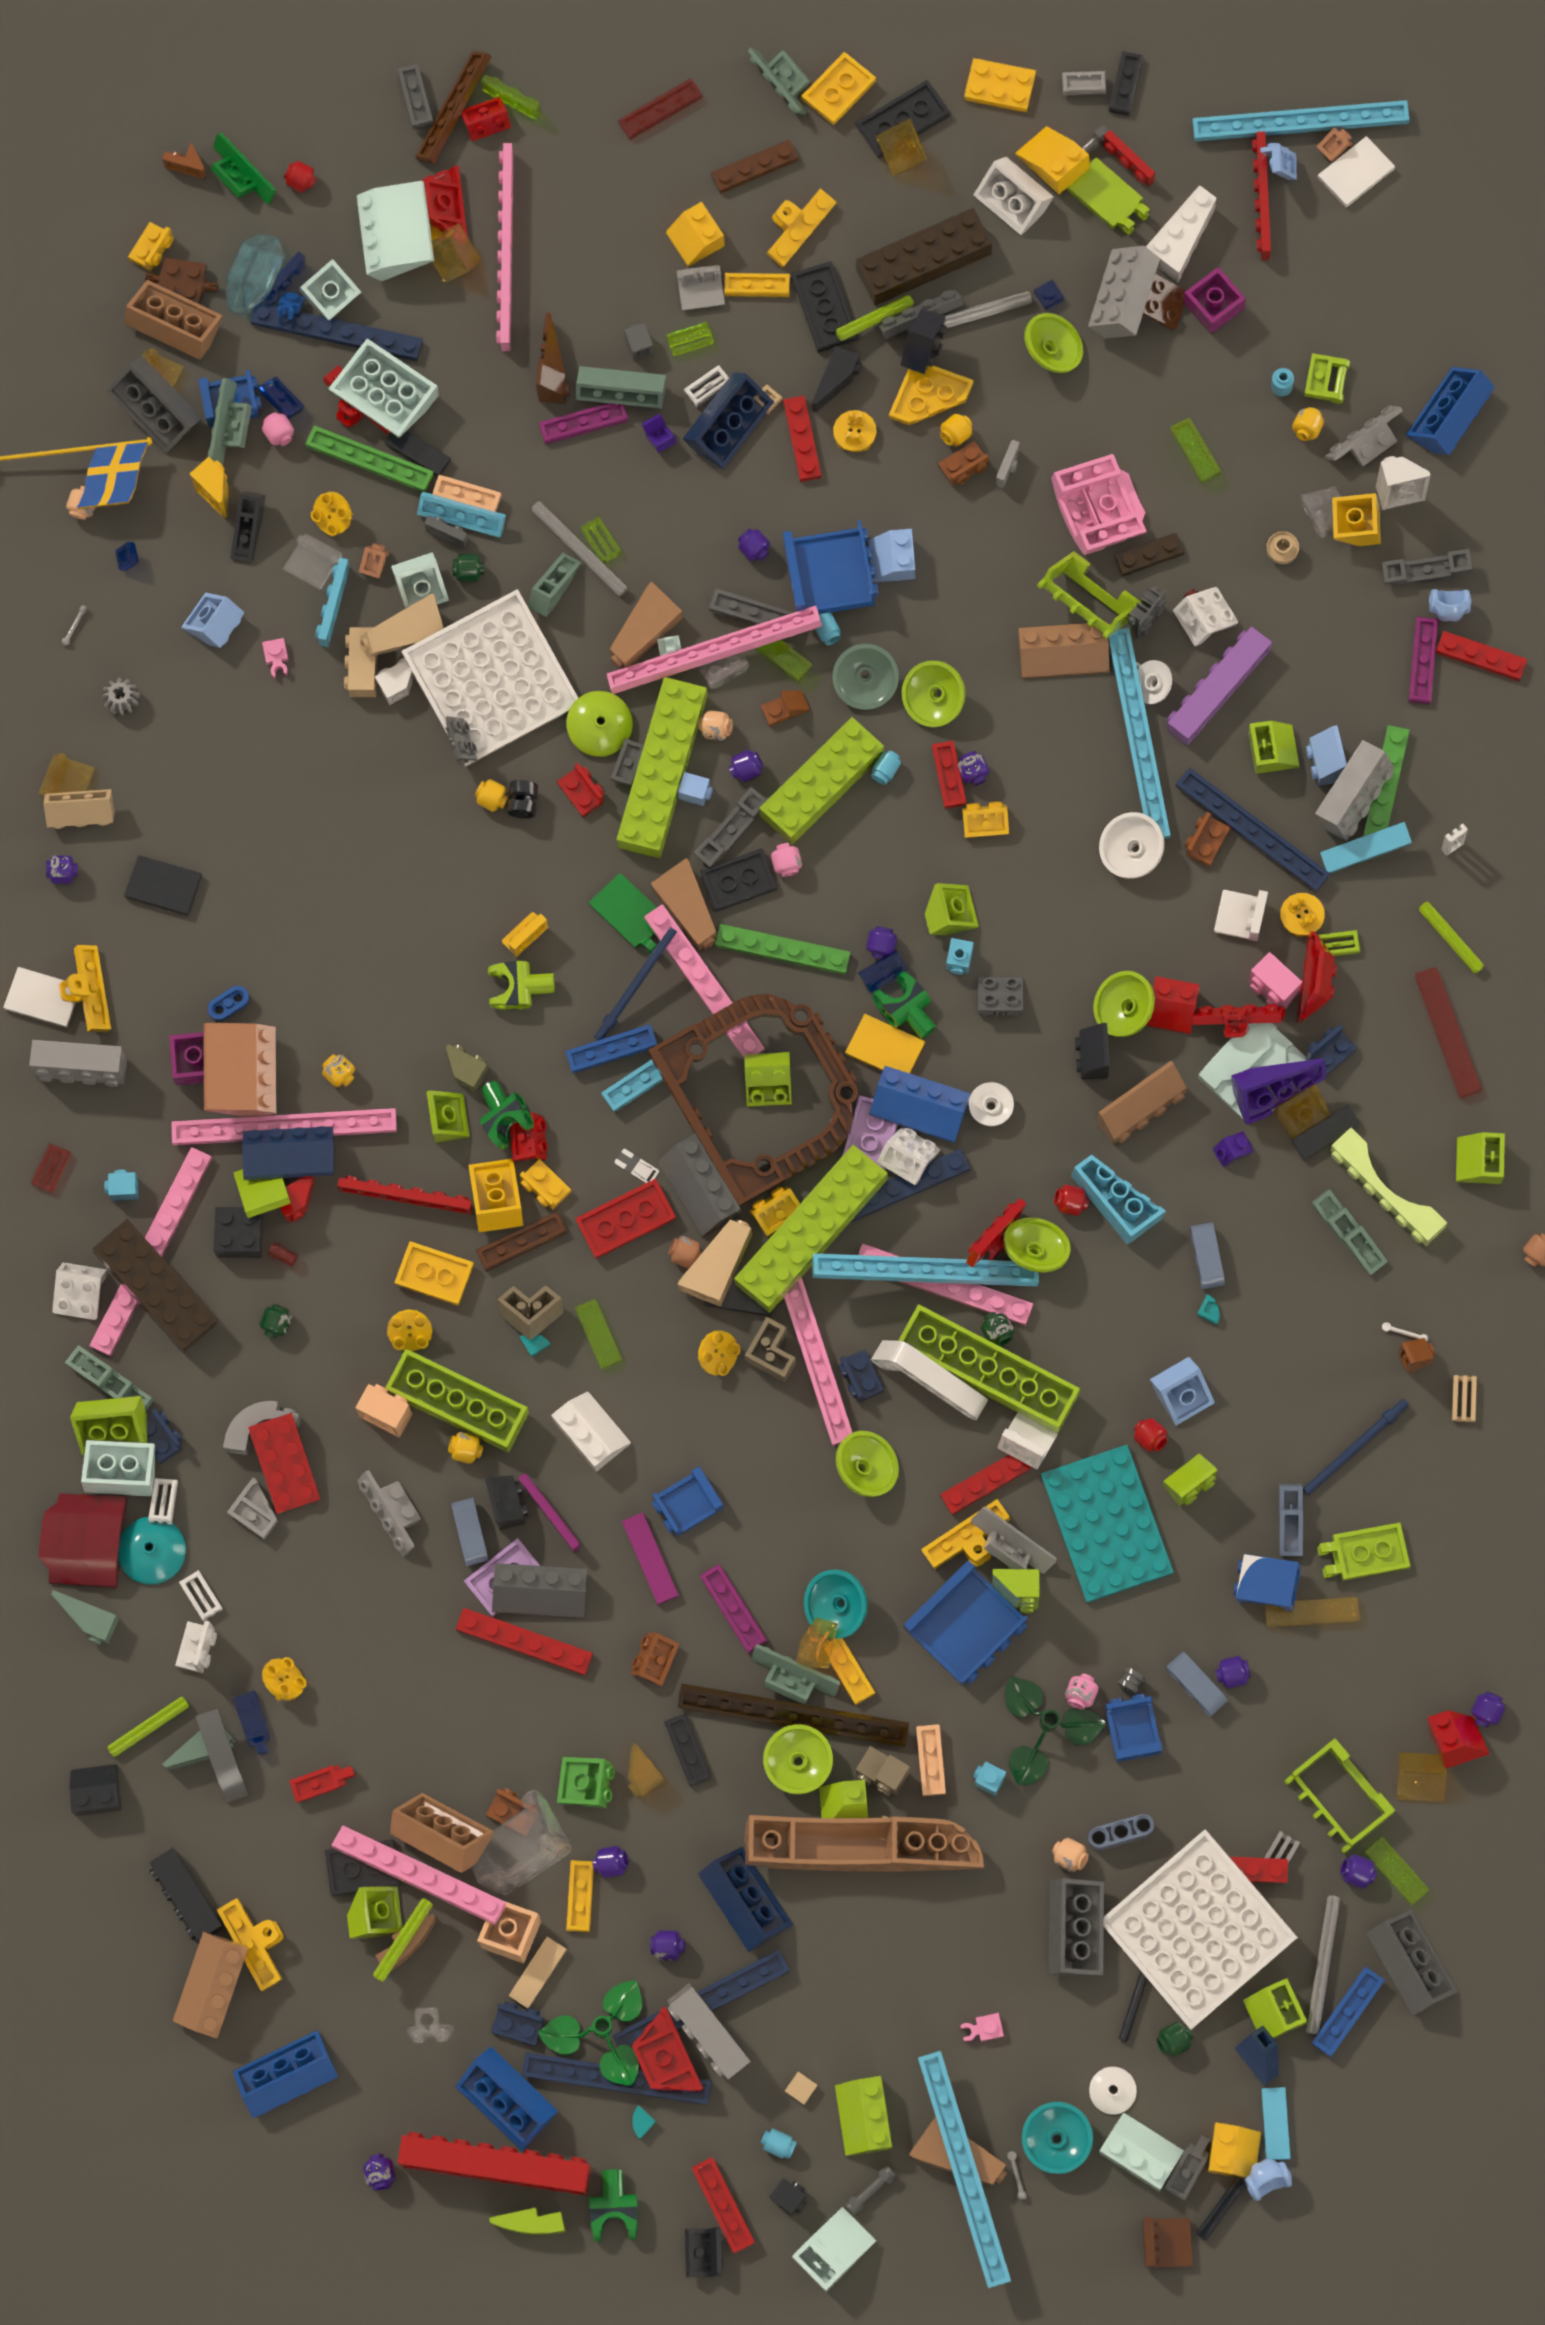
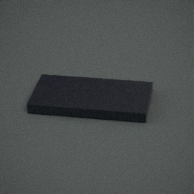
[855,80,951,159]
[791,261,859,353]

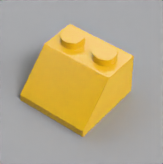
[666,202,725,267]
[190,457,229,519]
[1332,493,1381,546]
[1208,2123,1261,2178]

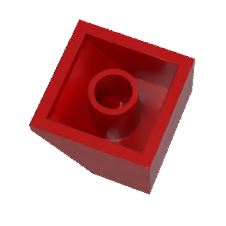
[1146,976,1200,1034]
[1427,1710,1489,1769]

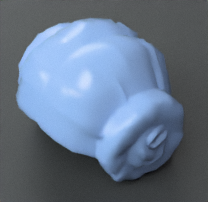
[1429,589,1472,622]
[1245,2159,1292,2201]

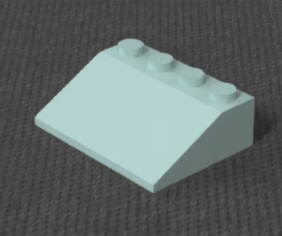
[357,181,434,282]
[329,339,439,437]

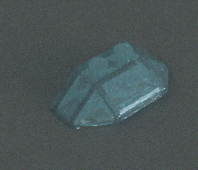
[226,234,285,314]

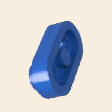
[208,986,250,1022]

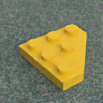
[889,366,974,425]

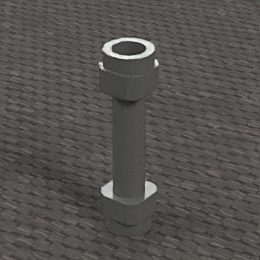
[845,2166,896,2215]

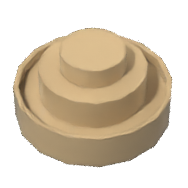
[1267,532,1299,564]

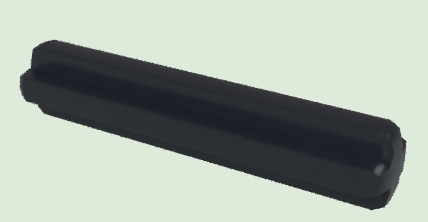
[1196,2178,1246,2240]

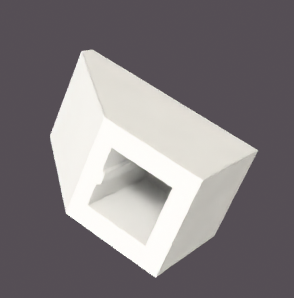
[375,658,414,705]

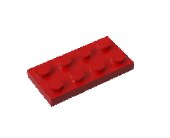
[575,1178,676,1259]
[248,1412,321,1514]

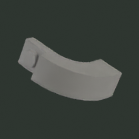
[223,1401,301,1455]

